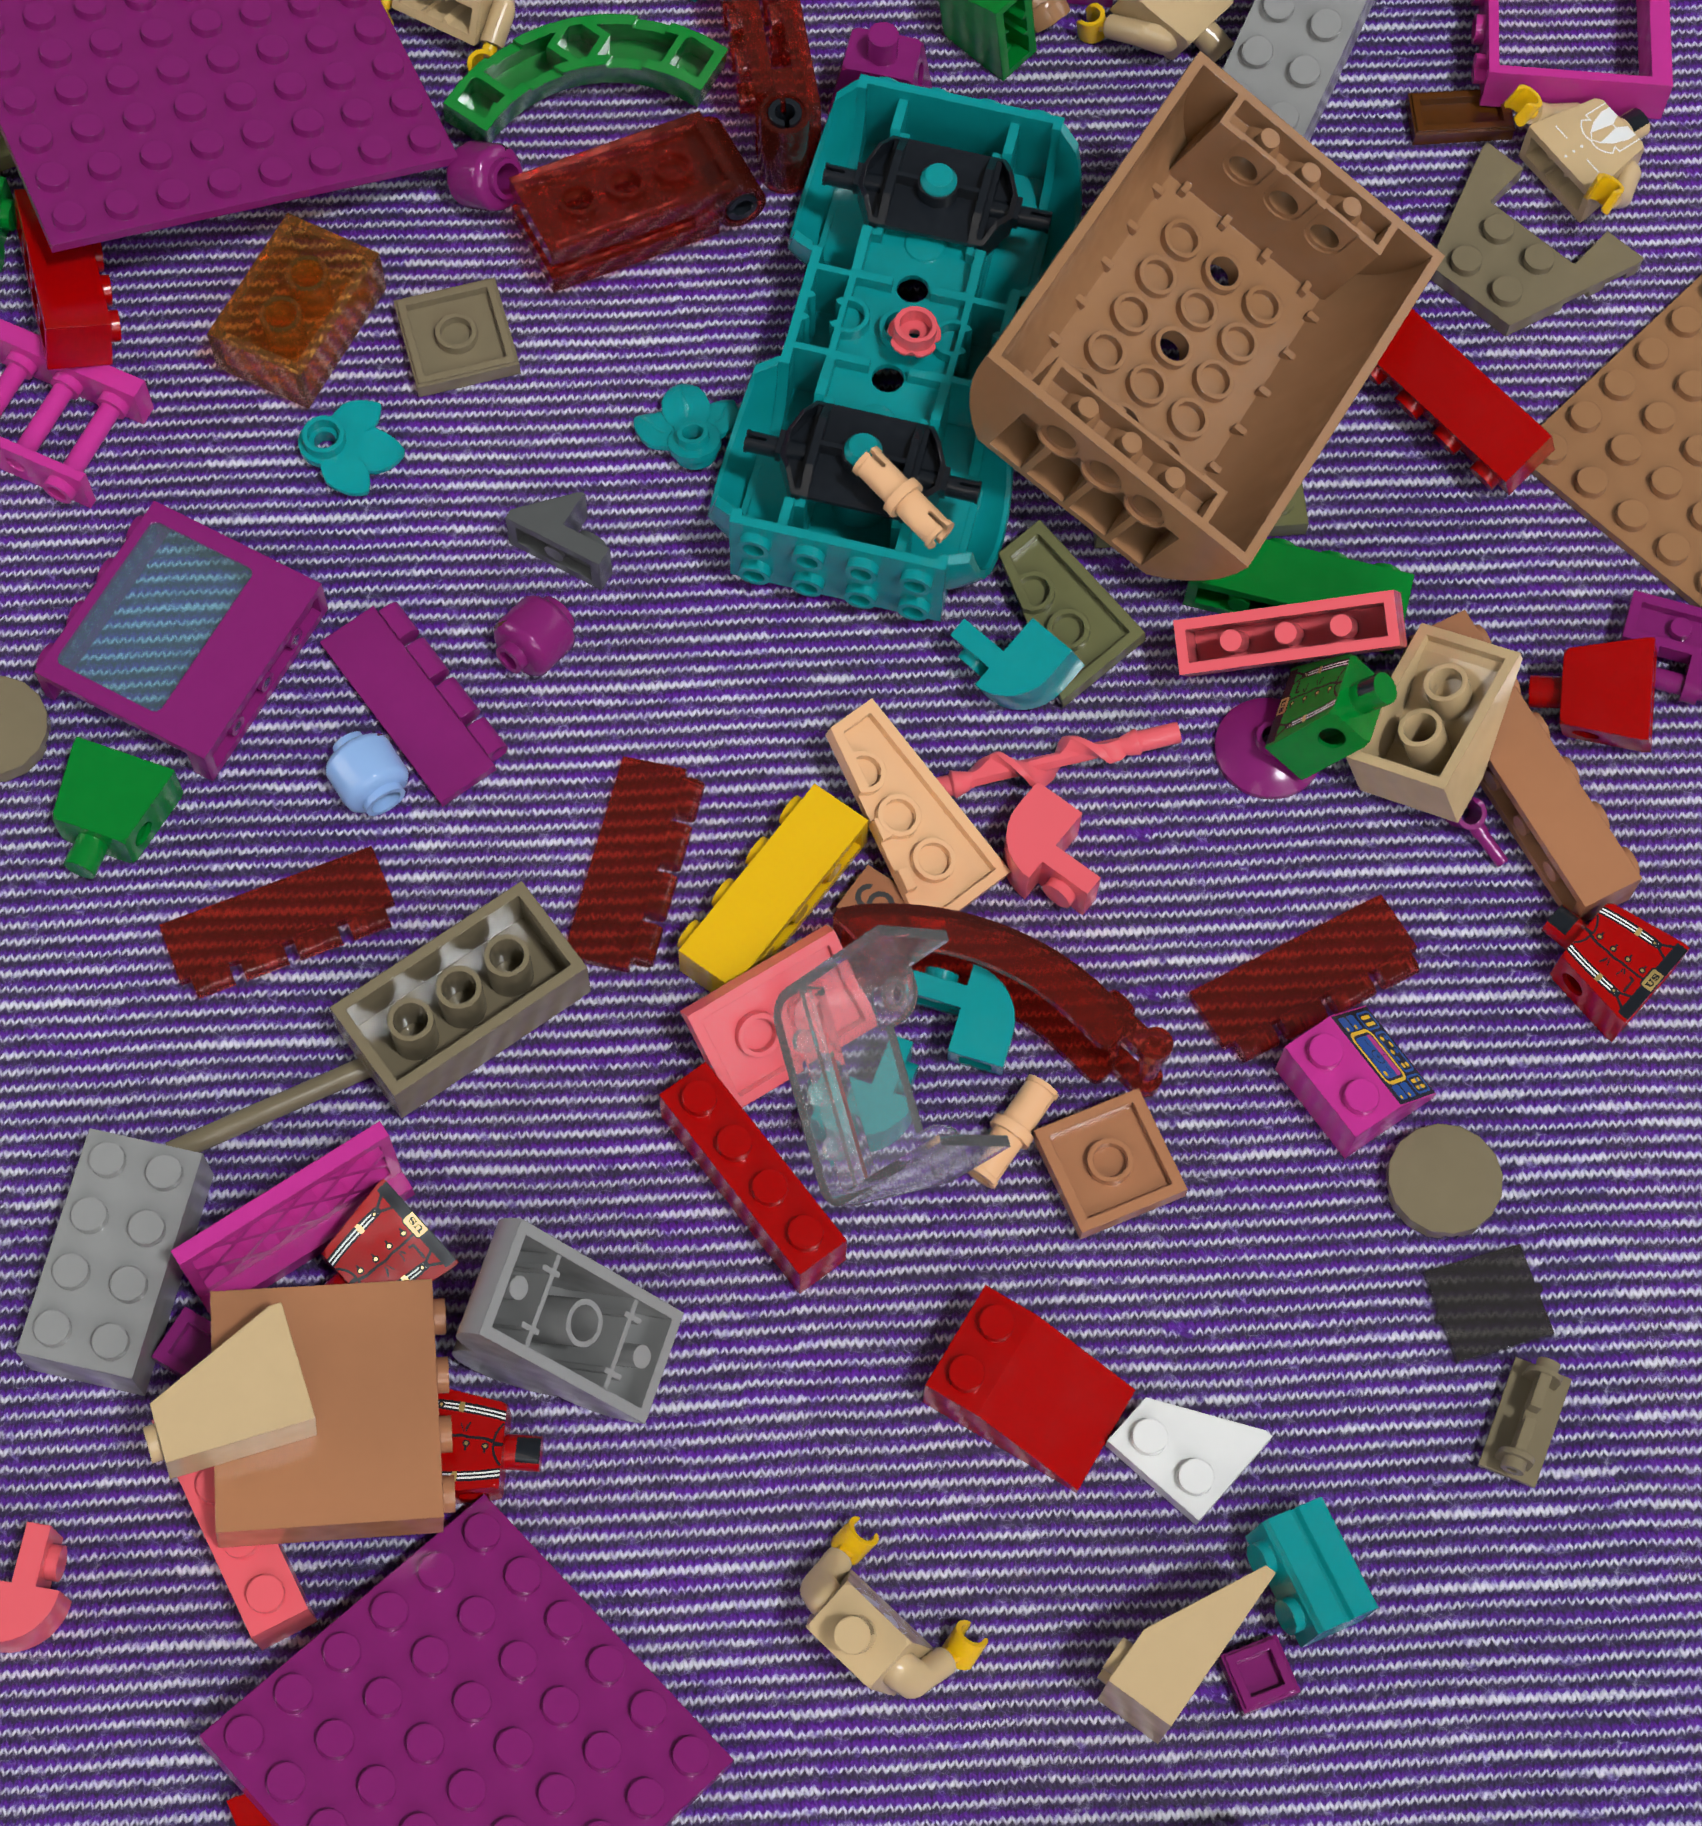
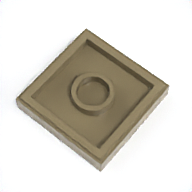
[393,277,521,397]

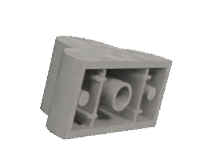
[452,1218,684,1424]

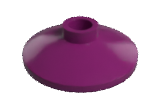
[1214,698,1318,800]

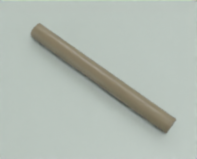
[165,1058,371,1153]

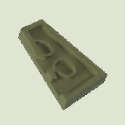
[999,520,1146,708]

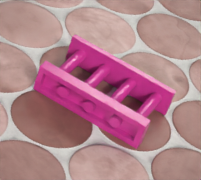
[0,319,154,508]

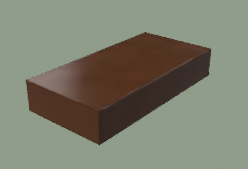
[1405,89,1515,145]

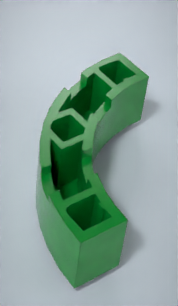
[443,14,728,142]

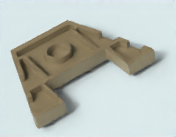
[1430,142,1644,337]

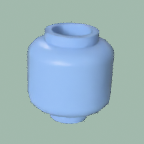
[326,731,409,816]

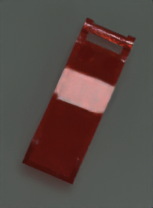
[833,903,1174,1098]

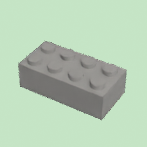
[1223,0,1375,141]
[16,1128,214,1396]

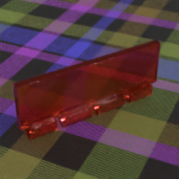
[567,756,705,973]
[159,846,395,999]
[1189,894,1420,1063]

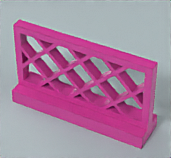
[171,1121,415,1316]

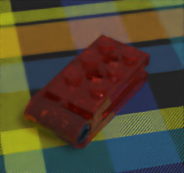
[720,0,821,194]
[509,111,766,293]

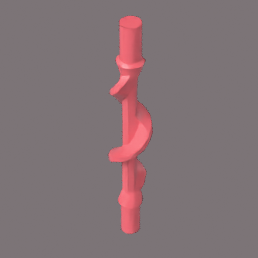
[936,722,1182,799]

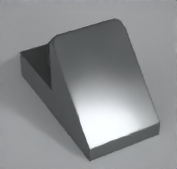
[505,492,613,590]

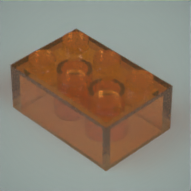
[207,213,386,409]

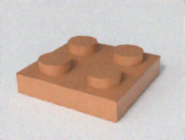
[1033,1088,1188,1240]

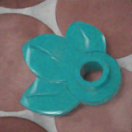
[634,383,739,470]
[298,400,405,497]

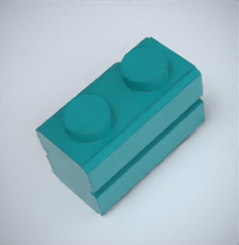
[1245,1497,1379,1648]

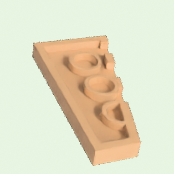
[825,698,1011,940]

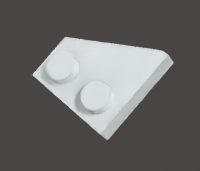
[1105,1397,1272,1525]

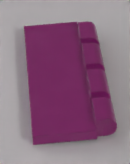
[320,602,508,807]

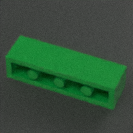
[1183,538,1415,655]

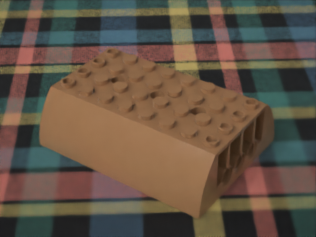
[969,51,1445,581]

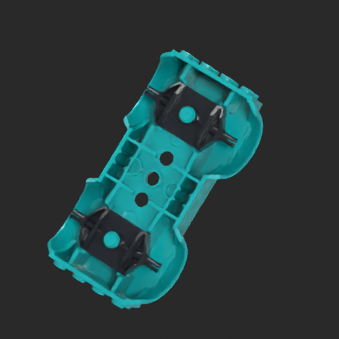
[708,74,1082,621]

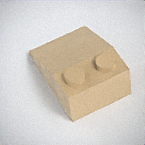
[1346,623,1523,823]
[1097,1565,1276,1744]

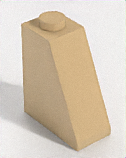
[142,1302,317,1479]

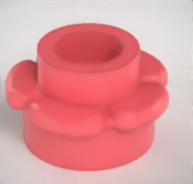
[888,306,941,358]

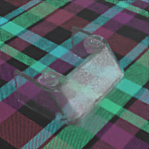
[773,925,1011,1206]

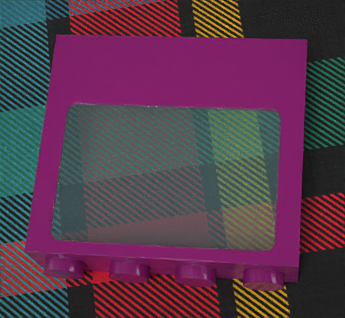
[34,501,329,781]

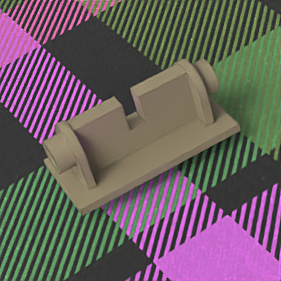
[1477,1357,1572,1488]

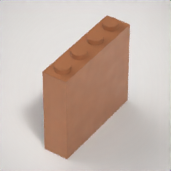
[210,1279,456,1548]

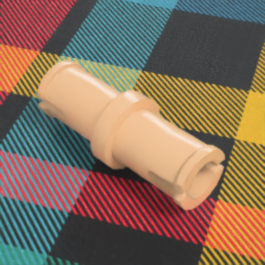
[852,446,954,549]
[964,1074,1059,1189]

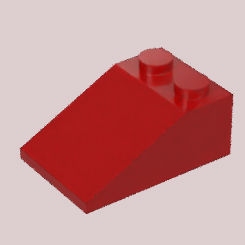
[922,1285,1136,1493]

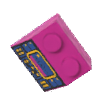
[1275,1005,1436,1159]

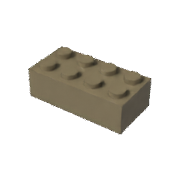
[329,881,591,1119]

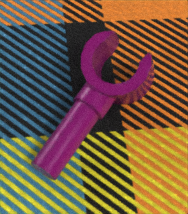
[1446,797,1508,867]

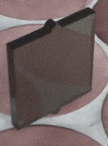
[1423,1244,1554,1364]

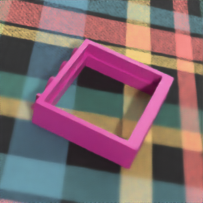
[1471,0,1673,119]

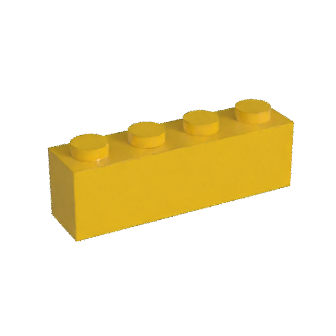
[677,783,869,993]

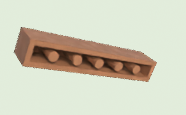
[1400,610,1642,922]

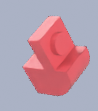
[1003,781,1101,915]
[0,1522,72,1653]

